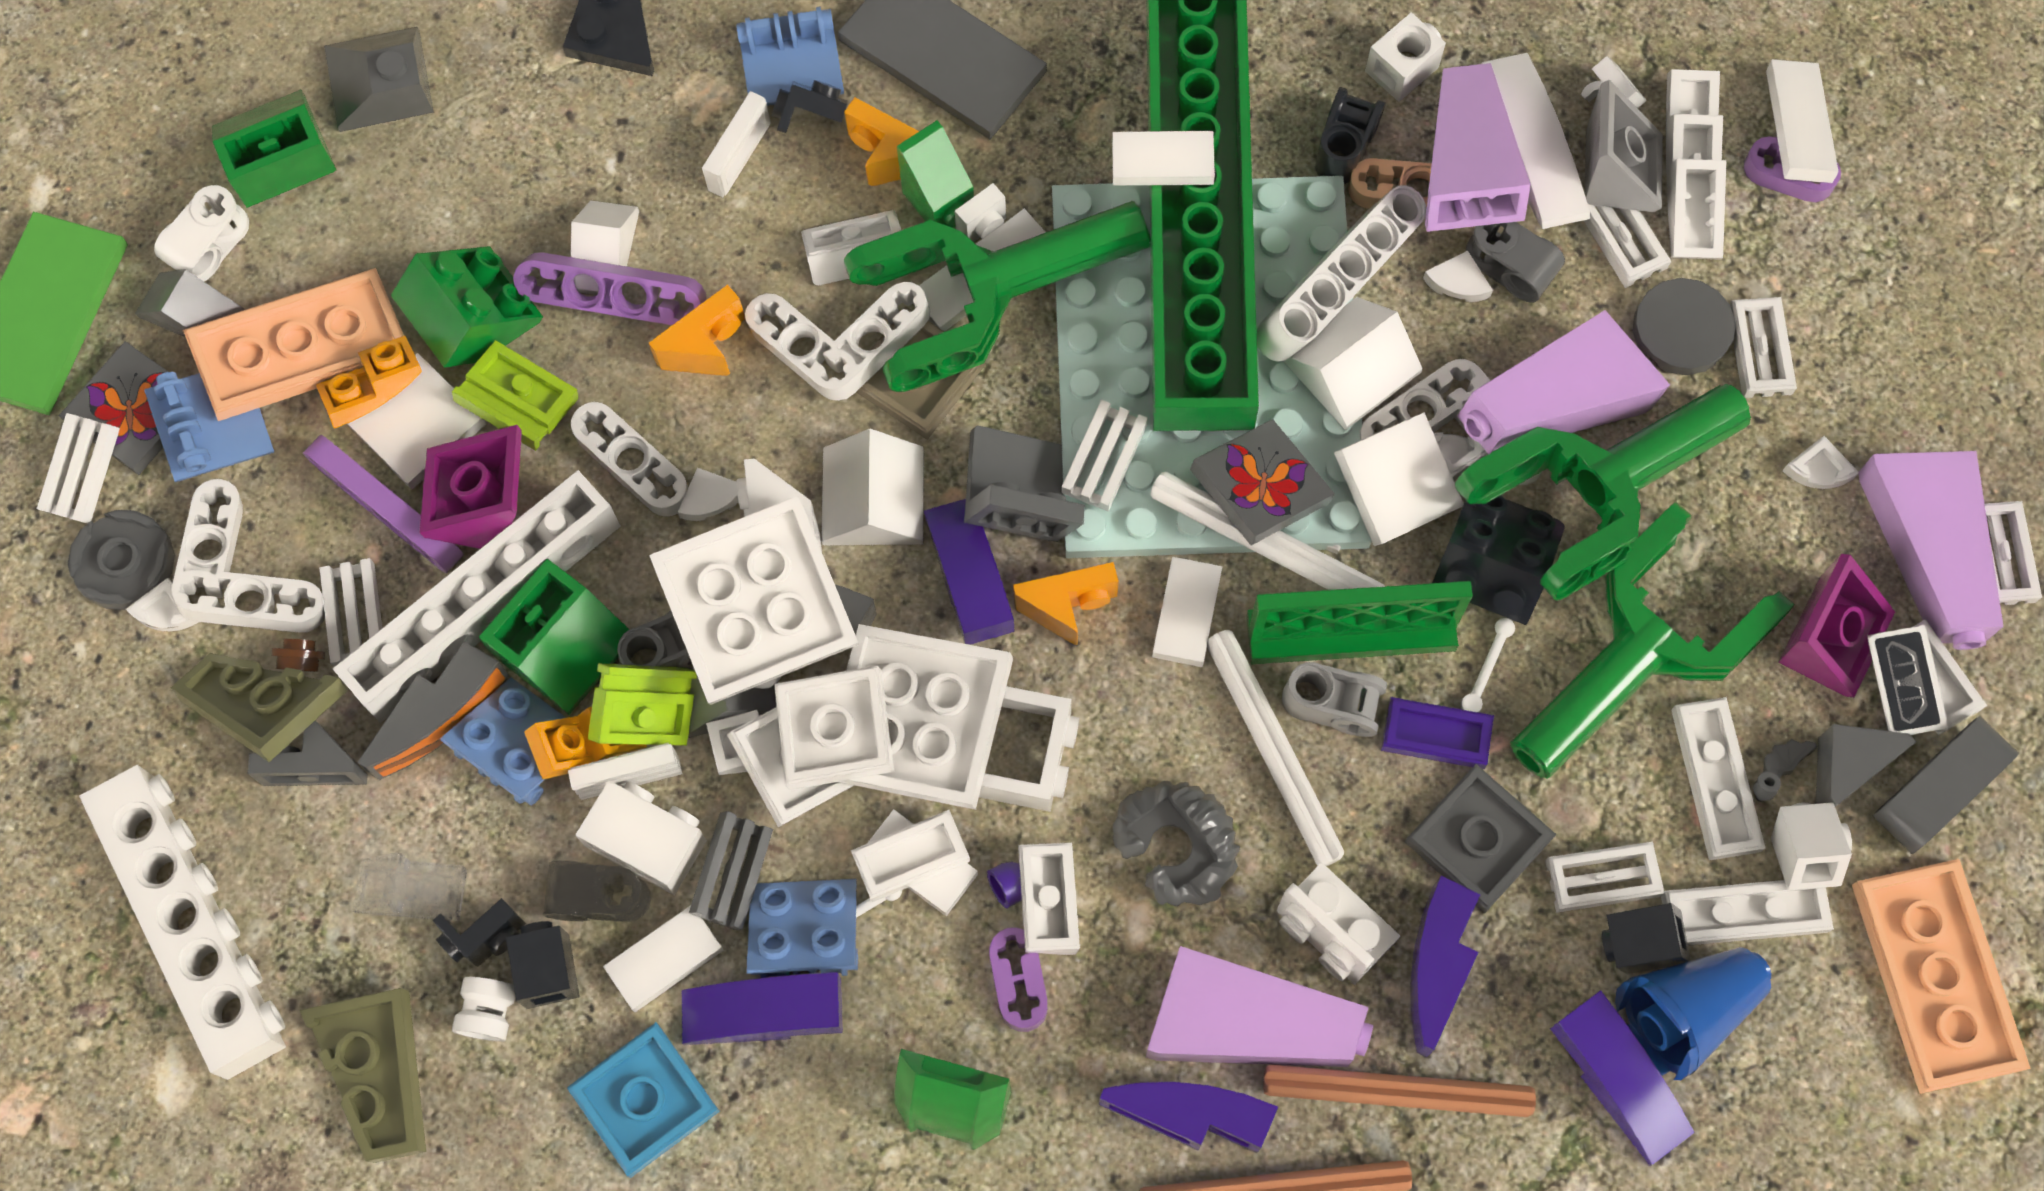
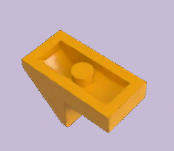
[844,97,919,186]
[648,284,745,376]
[1013,562,1119,645]

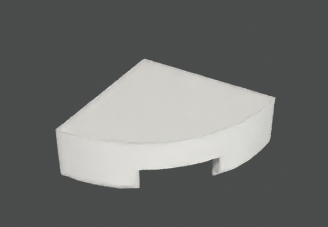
[1423,251,1493,302]
[1434,432,1488,480]
[1783,436,1859,489]
[678,468,739,521]
[126,578,198,631]

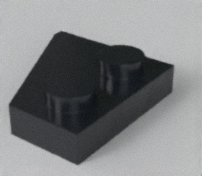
[562,0,654,76]

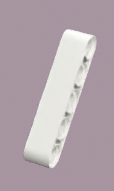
[1257,185,1427,362]

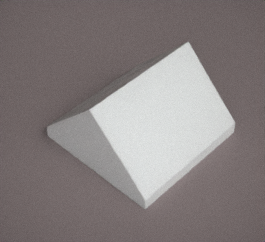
[1283,297,1422,430]
[822,429,924,545]

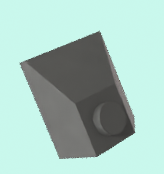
[324,27,434,132]

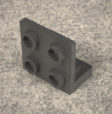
[964,425,1085,542]

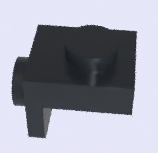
[771,80,848,133]
[432,898,526,967]

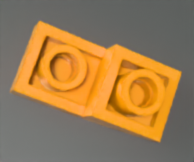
[315,335,422,429]
[524,707,647,779]

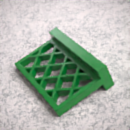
[1246,581,1473,665]

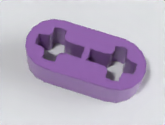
[1744,136,1841,202]
[989,928,1047,1032]

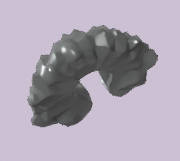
[1113,781,1240,907]

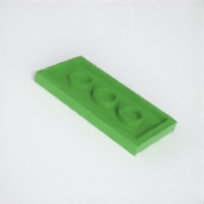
[0,211,128,416]

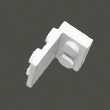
[1277,863,1400,985]

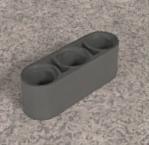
[1873,715,2019,854]

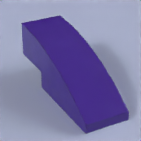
[924,499,1015,645]
[1410,876,1480,1058]
[682,972,843,1045]
[1550,990,1695,1166]
[1099,1082,1278,1153]

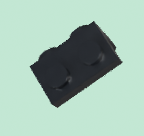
[1431,495,1565,626]

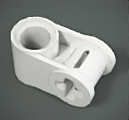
[154,185,249,282]

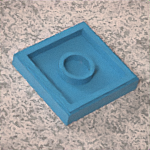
[567,1022,720,1178]

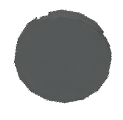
[1632,278,1736,375]
[67,510,175,610]

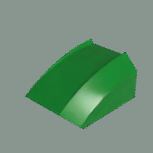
[894,1049,1012,1150]

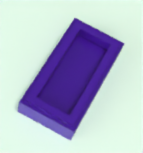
[1381,697,1494,770]

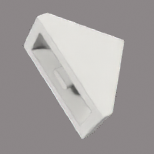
[571,200,639,295]

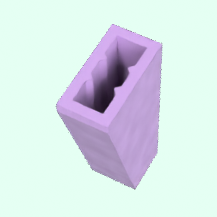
[1425,63,1531,232]
[1457,310,1670,454]
[1858,451,2003,650]
[1146,946,1373,1067]

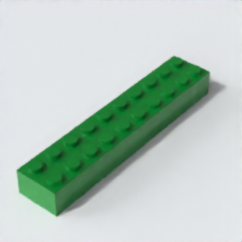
[1146,0,1259,431]

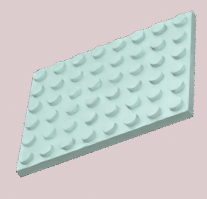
[1052,176,1372,558]

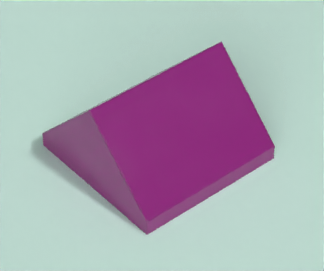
[419,425,522,549]
[1778,554,1895,698]

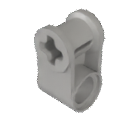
[1282,662,1387,737]

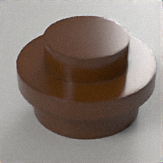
[271,638,325,672]

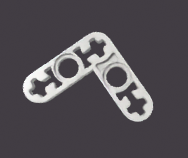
[745,282,931,401]
[1360,359,1543,485]
[172,479,325,633]

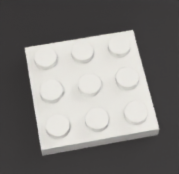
[649,496,859,705]
[838,624,1013,810]

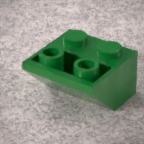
[212,89,337,208]
[391,246,543,368]
[479,558,630,715]

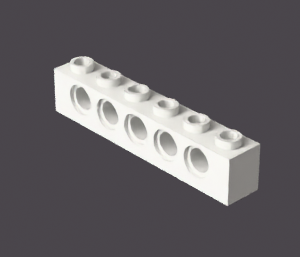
[333,470,621,723]
[79,765,286,1080]

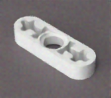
[571,402,688,516]

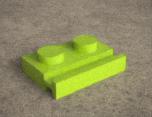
[452,340,578,451]
[588,663,697,746]

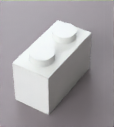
[576,780,707,896]

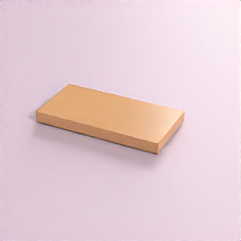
[183,268,404,421]
[1852,859,2031,1094]

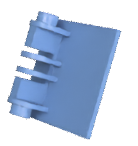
[736,6,844,106]
[144,372,274,482]
[441,677,566,805]
[747,879,858,978]

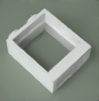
[979,686,1079,812]

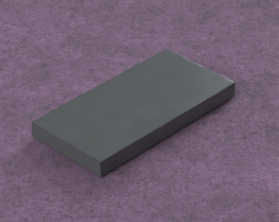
[838,0,1047,140]

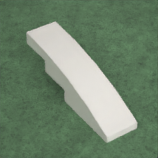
[1481,53,1590,229]
[1666,69,1726,260]

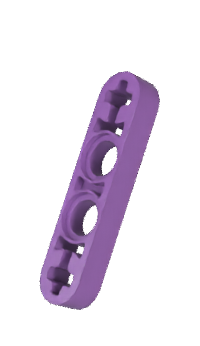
[513,252,707,325]
[303,435,464,574]

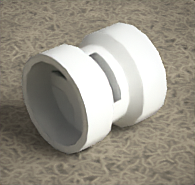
[452,977,515,1042]

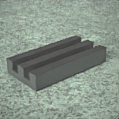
[689,811,773,930]

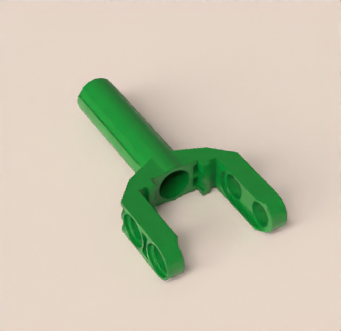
[844,201,1151,392]
[1455,384,1751,601]
[1510,502,1795,779]

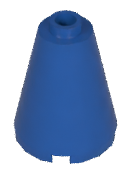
[1615,947,1771,1081]

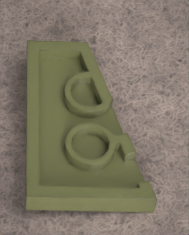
[170,653,348,762]
[299,988,426,1163]

